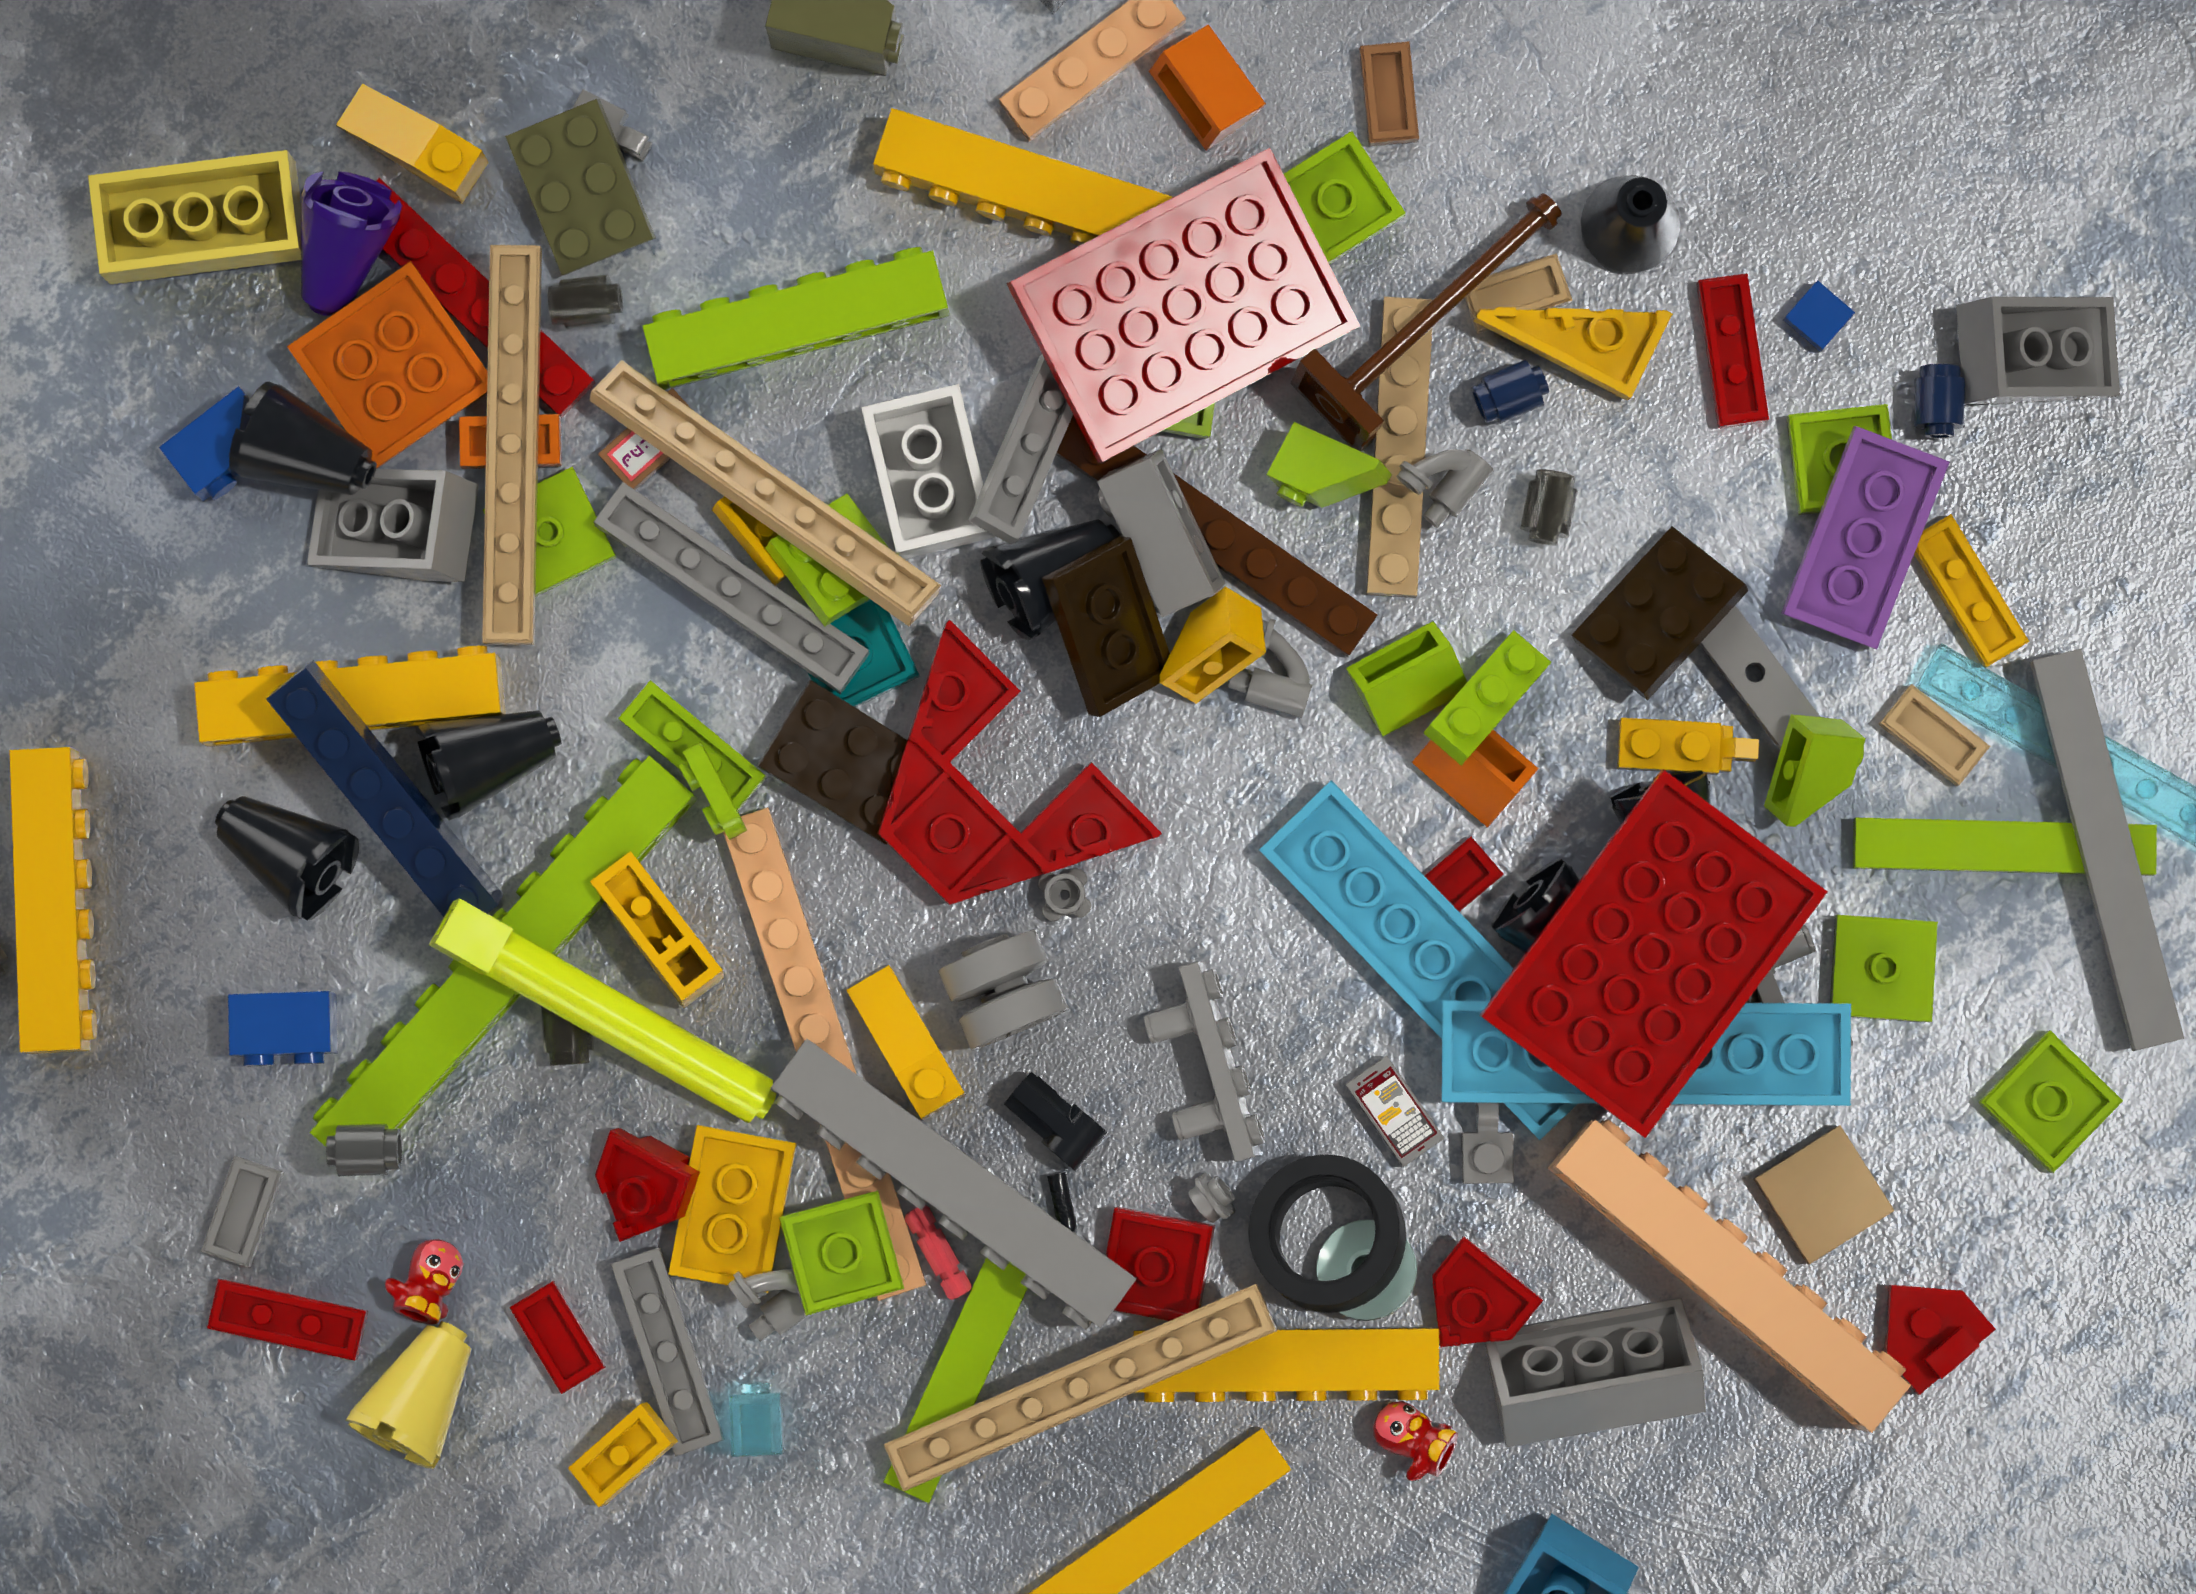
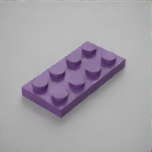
[1781,426,1950,649]

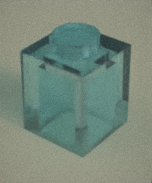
[729,1383,785,1457]

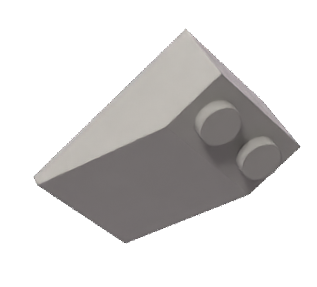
[1956,297,2120,404]
[307,469,479,582]

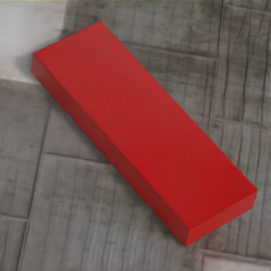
[1696,273,1769,429]
[207,1279,368,1361]

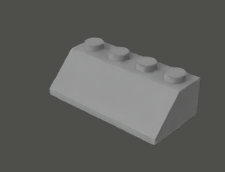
[1485,1298,1706,1448]

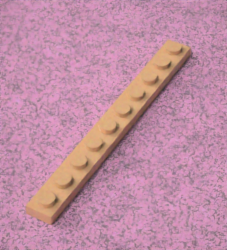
[724,807,927,1301]

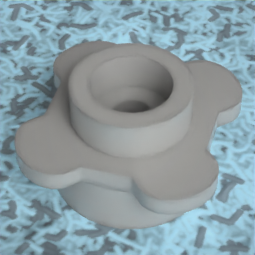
[1038,868,1091,922]
[1189,1173,1236,1223]

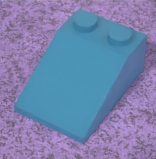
[1503,1513,1639,1594]

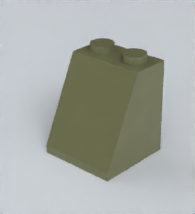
[765,0,905,76]

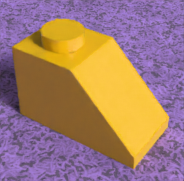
[1159,586,1266,704]

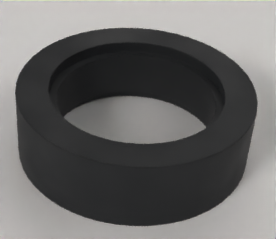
[1249,1154,1406,1313]

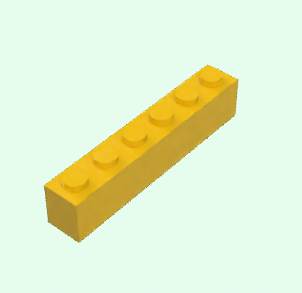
[873,108,1173,246]
[194,646,506,747]
[9,747,97,1054]
[1133,1328,1440,1402]

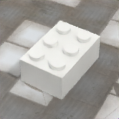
[861,384,995,559]

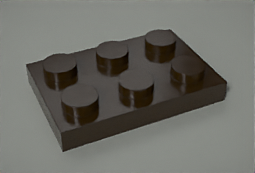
[1571,526,1748,701]
[1042,536,1170,717]
[757,680,907,845]

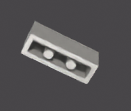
[1097,449,1225,617]

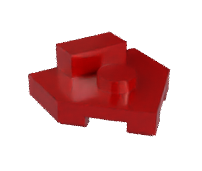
[595,1128,700,1242]
[1432,1236,1543,1347]
[1884,1285,1996,1395]

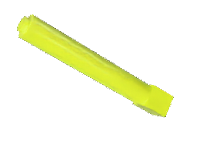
[429,899,777,1123]

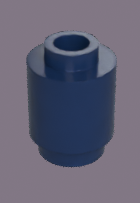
[1471,360,1549,424]
[1914,364,1965,439]

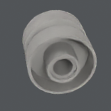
[938,930,1069,1050]

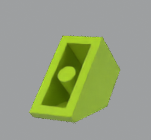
[1266,422,1392,508]
[1764,714,1866,827]

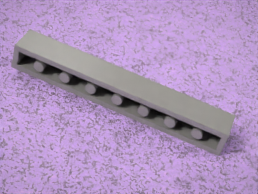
[771,1038,1137,1330]

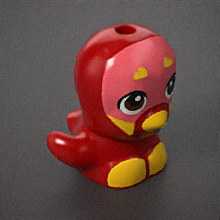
[385,1239,464,1324]
[1373,1401,1458,1481]

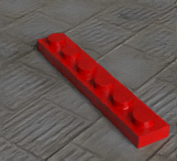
[376,178,596,419]

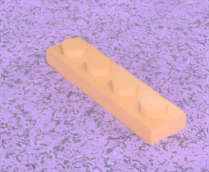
[999,0,1186,142]

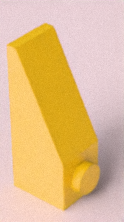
[336,83,489,204]
[590,851,724,1009]
[846,965,966,1120]

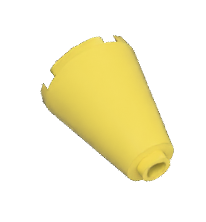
[346,1321,472,1469]

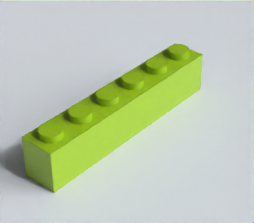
[642,247,949,390]

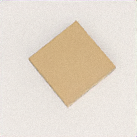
[1753,1125,1895,1264]

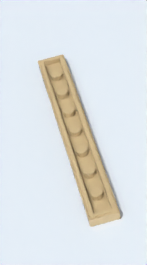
[482,245,542,645]
[589,360,941,626]
[884,1284,1277,1491]

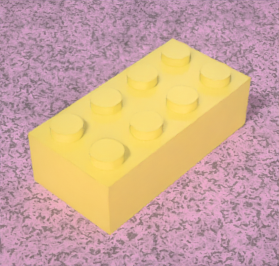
[88,150,301,285]

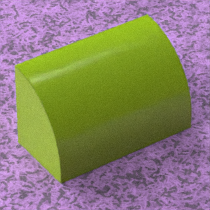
[1346,621,1467,736]

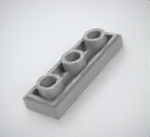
[1699,605,1820,748]

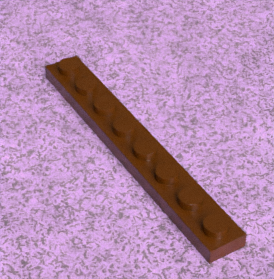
[1056,415,1378,658]

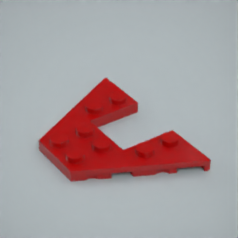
[877,620,1162,905]

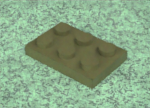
[505,99,656,276]

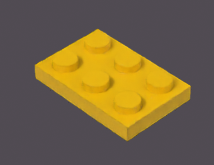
[668,1125,797,1293]

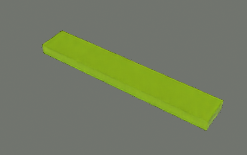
[1853,817,2157,876]
[883,1258,1028,1503]

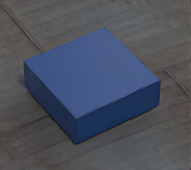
[1783,280,1855,352]

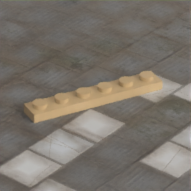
[1366,297,1432,598]

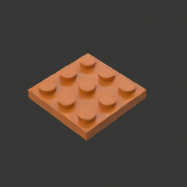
[287,261,488,469]

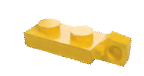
[1617,717,1759,775]

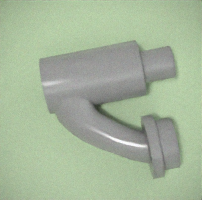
[1396,449,1494,528]
[1228,618,1312,718]
[728,1269,808,1342]

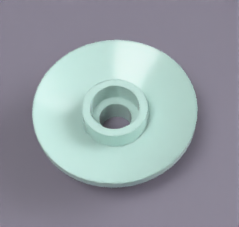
[1316,1219,1417,1321]

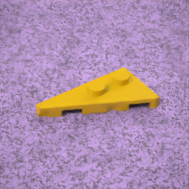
[1473,307,1672,401]

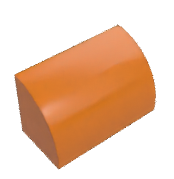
[1149,24,1266,151]
[1411,730,1539,828]

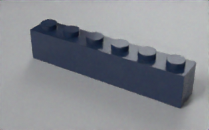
[266,660,504,917]

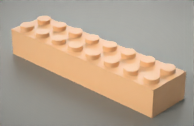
[1548,1119,1911,1433]

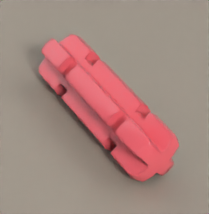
[905,1205,972,1300]

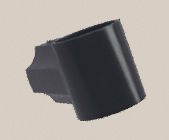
[1004,1072,1108,1171]

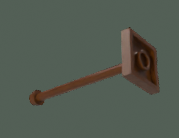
[1290,193,1562,452]

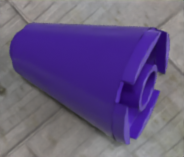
[301,171,402,316]

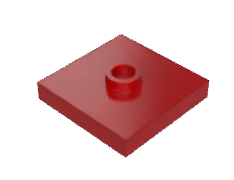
[1106,1207,1215,1321]

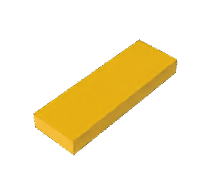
[1914,514,2030,669]

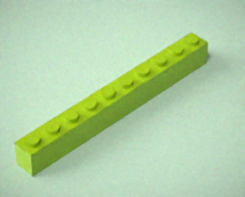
[310,755,698,1147]

